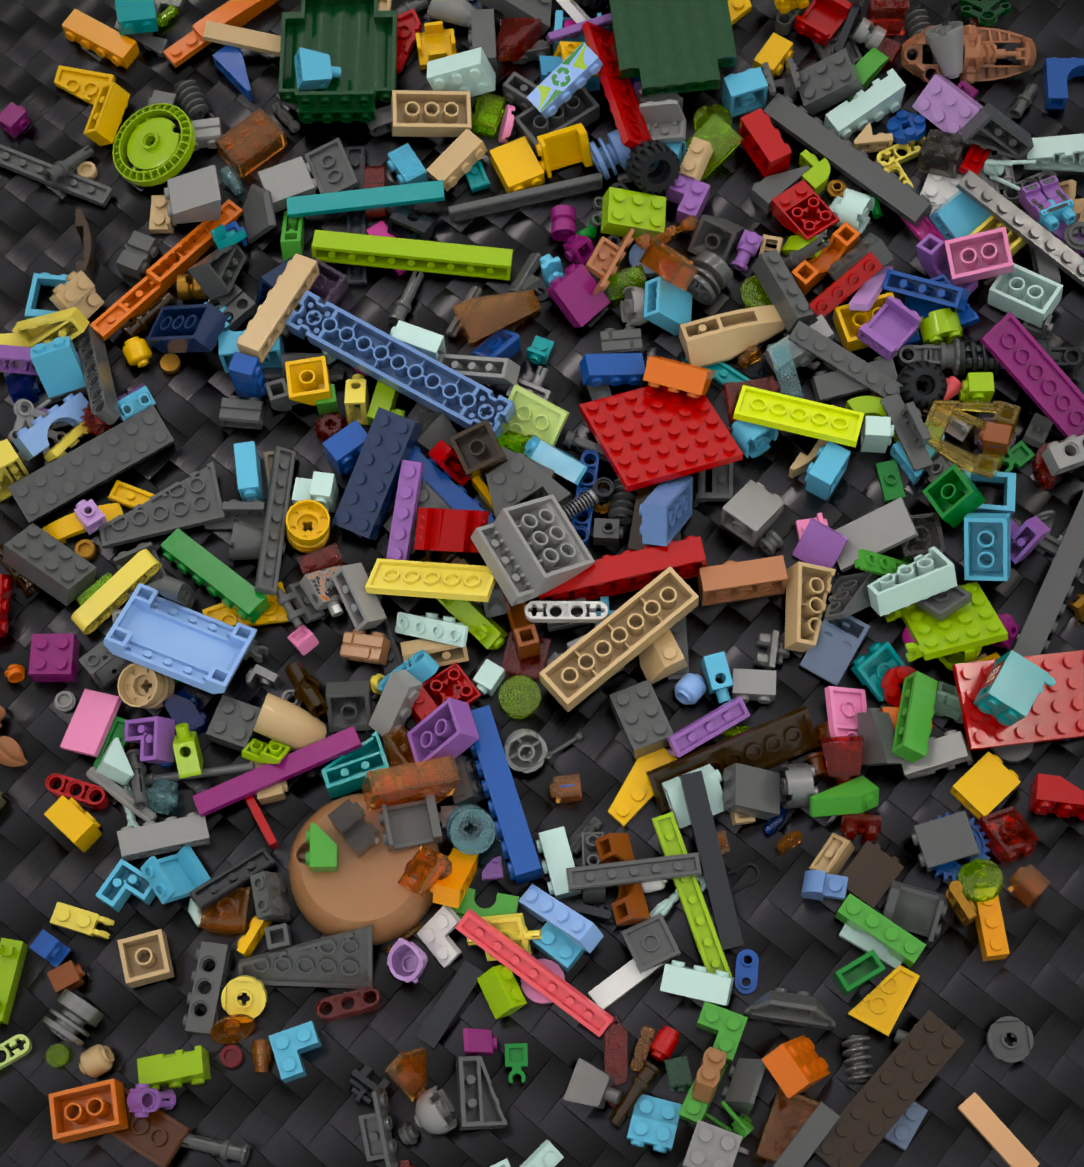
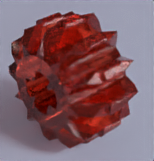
[80,403,115,436]
[314,410,348,443]

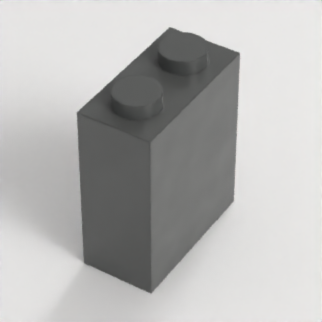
[722,763,780,820]

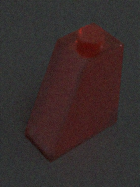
[496,18,542,61]

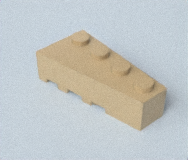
[784,561,836,653]

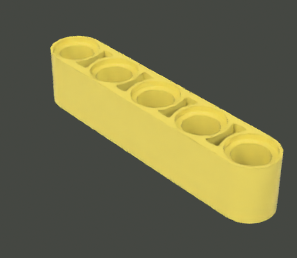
[71,549,161,635]

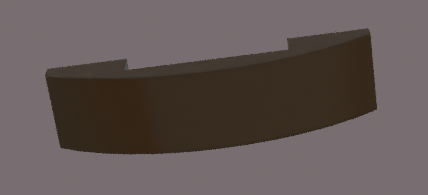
[75,209,96,279]

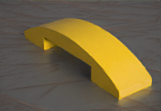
[42,503,124,544]

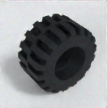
[626,139,681,195]

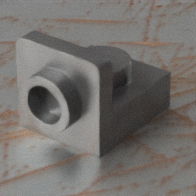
[246,664,281,689]

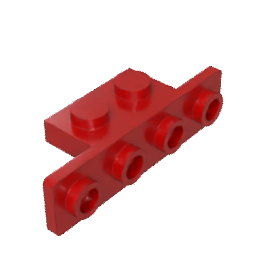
[808,252,883,317]

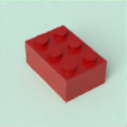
[738,108,792,178]

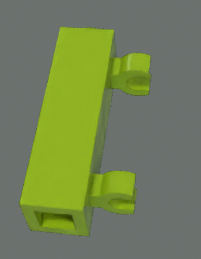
[366,381,406,425]
[436,598,508,650]
[0,938,28,1025]

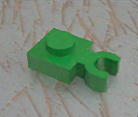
[997,440,1035,473]
[505,1043,528,1084]

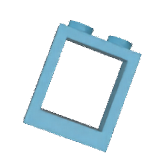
[24,272,68,319]
[965,469,1016,518]

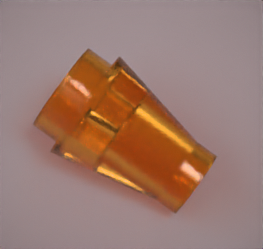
[250,1039,272,1072]

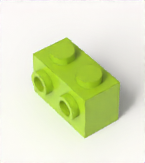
[959,372,995,411]
[477,964,527,1019]

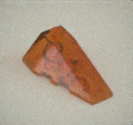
[385,1046,428,1102]

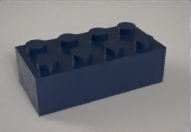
[146,303,228,354]

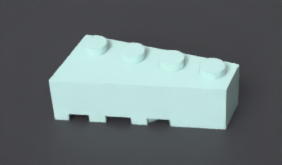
[824,68,906,139]

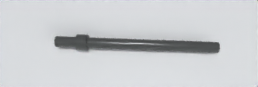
[129,762,255,787]

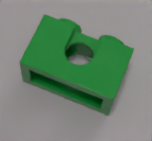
[833,949,886,996]

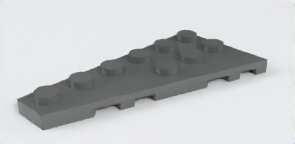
[99,461,226,549]
[238,924,373,989]

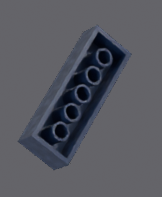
[332,407,423,540]

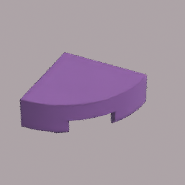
[482,856,504,881]

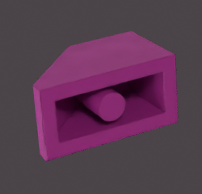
[463,1028,498,1057]

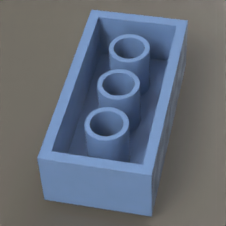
[639,476,693,547]

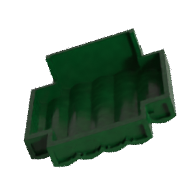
[278,0,398,124]
[608,0,737,98]

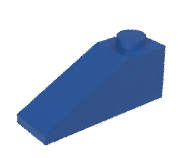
[212,45,254,102]

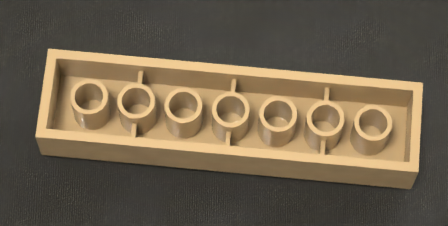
[539,566,699,712]

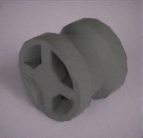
[757,530,784,556]

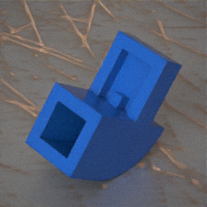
[29,929,71,968]

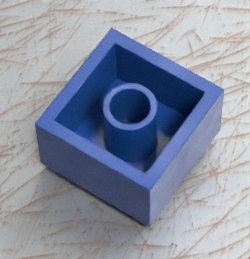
[322,420,368,478]

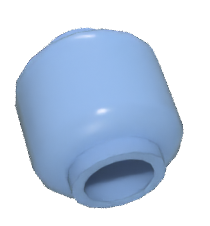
[674,673,706,705]

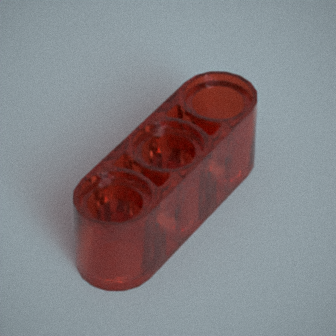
[364,166,386,218]
[316,987,382,1022]

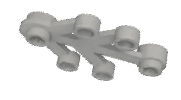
[8,399,66,466]

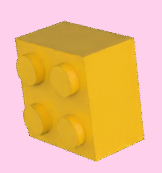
[44,795,102,853]

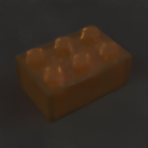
[215,108,287,178]
[755,1087,820,1164]

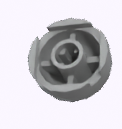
[620,286,648,327]
[503,728,548,773]
[414,1086,458,1134]

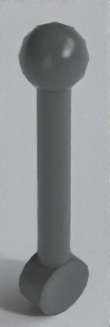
[545,732,583,760]

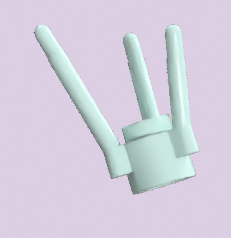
[983,159,1036,191]

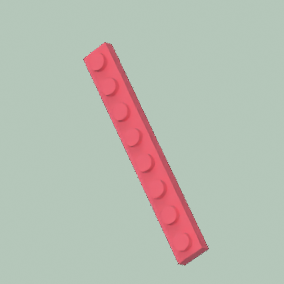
[455,908,614,1037]

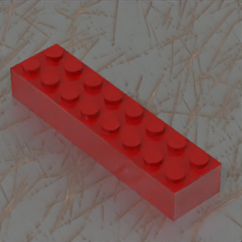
[539,536,707,609]

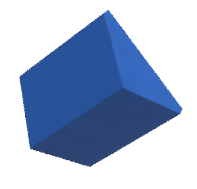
[470,328,521,359]

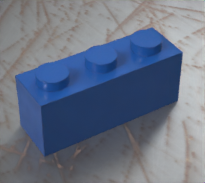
[228,352,267,400]
[579,353,645,387]

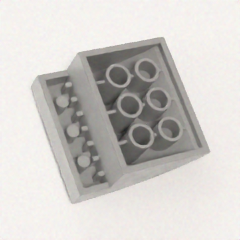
[470,494,595,606]

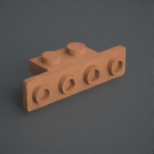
[585,228,635,295]

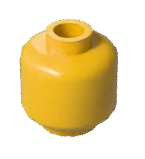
[122,336,152,368]

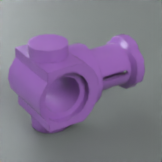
[731,229,763,272]
[127,1084,176,1117]

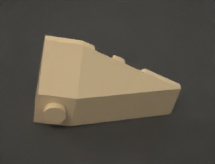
[639,629,688,684]

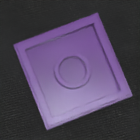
[792,518,849,568]

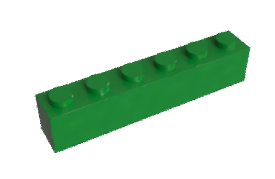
[160,528,270,624]

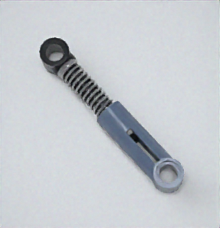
[561,477,614,519]

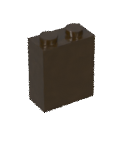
[841,840,904,909]

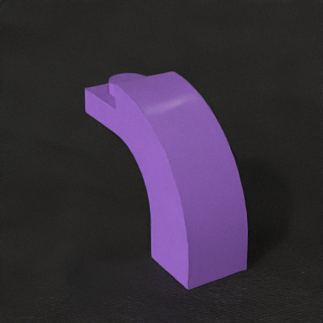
[916,233,979,295]

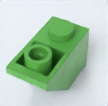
[306,823,339,872]

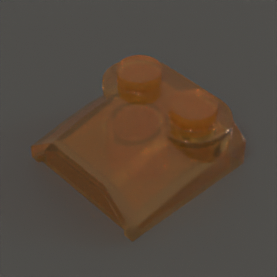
[398,845,452,897]
[200,886,251,934]

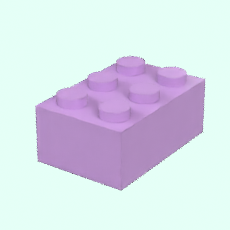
[912,74,983,142]

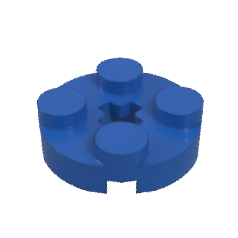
[887,110,926,145]

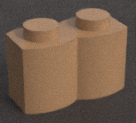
[692,1047,726,1104]

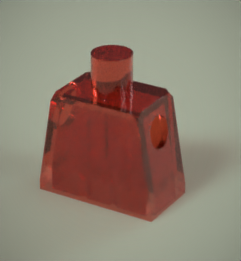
[821,735,864,785]

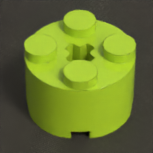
[919,308,963,345]

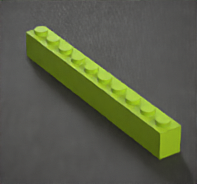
[312,230,513,280]

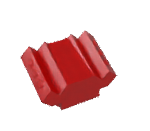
[414,507,489,553]

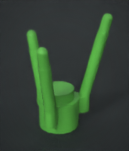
[706,1101,755,1139]

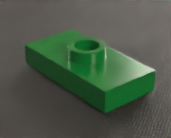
[875,460,906,503]

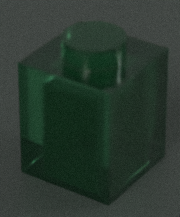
[664,1056,693,1093]

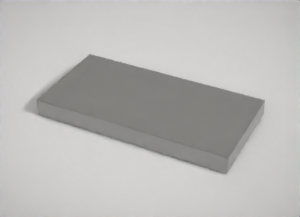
[835,498,918,572]

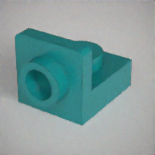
[211,224,247,249]
[526,335,555,366]

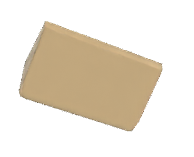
[809,833,855,875]

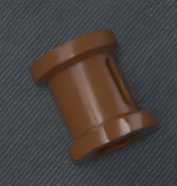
[805,752,829,779]

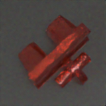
[840,812,882,841]

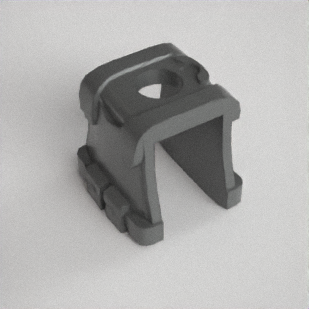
[762,58,801,104]

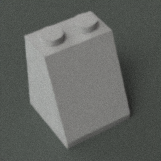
[164,165,221,224]
[720,480,785,547]

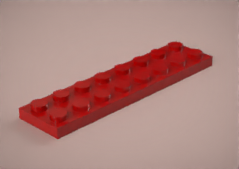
[582,21,652,149]

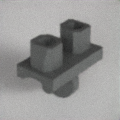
[754,630,790,670]

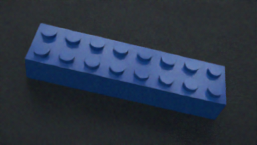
[470,705,542,886]

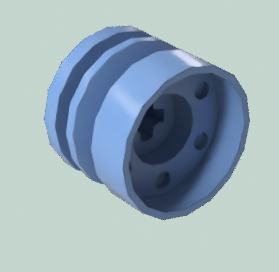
[589,129,631,180]

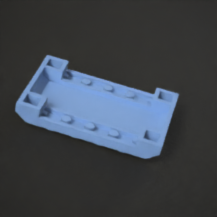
[103,583,257,694]

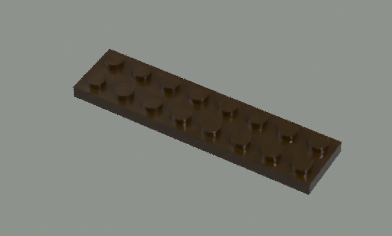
[646,706,819,813]
[814,1010,965,1167]

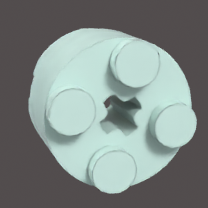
[834,188,875,234]

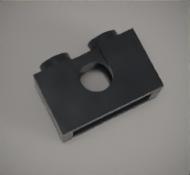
[387,206,435,241]

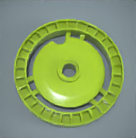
[112,103,196,187]

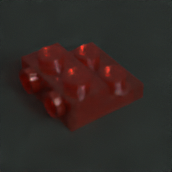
[977,805,1039,863]

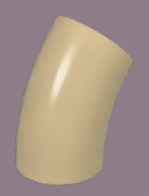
[253,693,327,752]

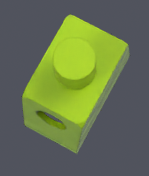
[173,723,204,779]

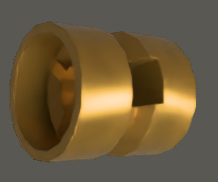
[177,274,208,300]

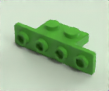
[854,549,911,576]

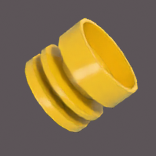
[286,499,330,553]

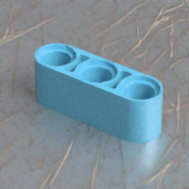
[378,650,439,692]

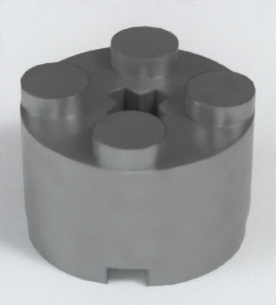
[778,763,818,809]

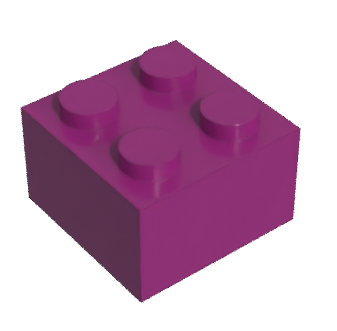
[28,634,80,682]

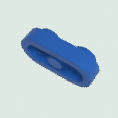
[734,949,759,995]

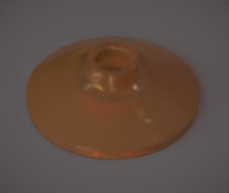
[210,1014,255,1044]

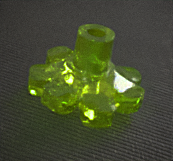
[722,725,749,737]

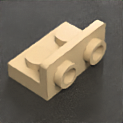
[149,195,177,233]

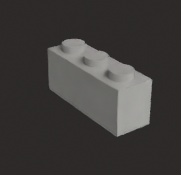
[331,563,387,631]
[368,669,423,740]

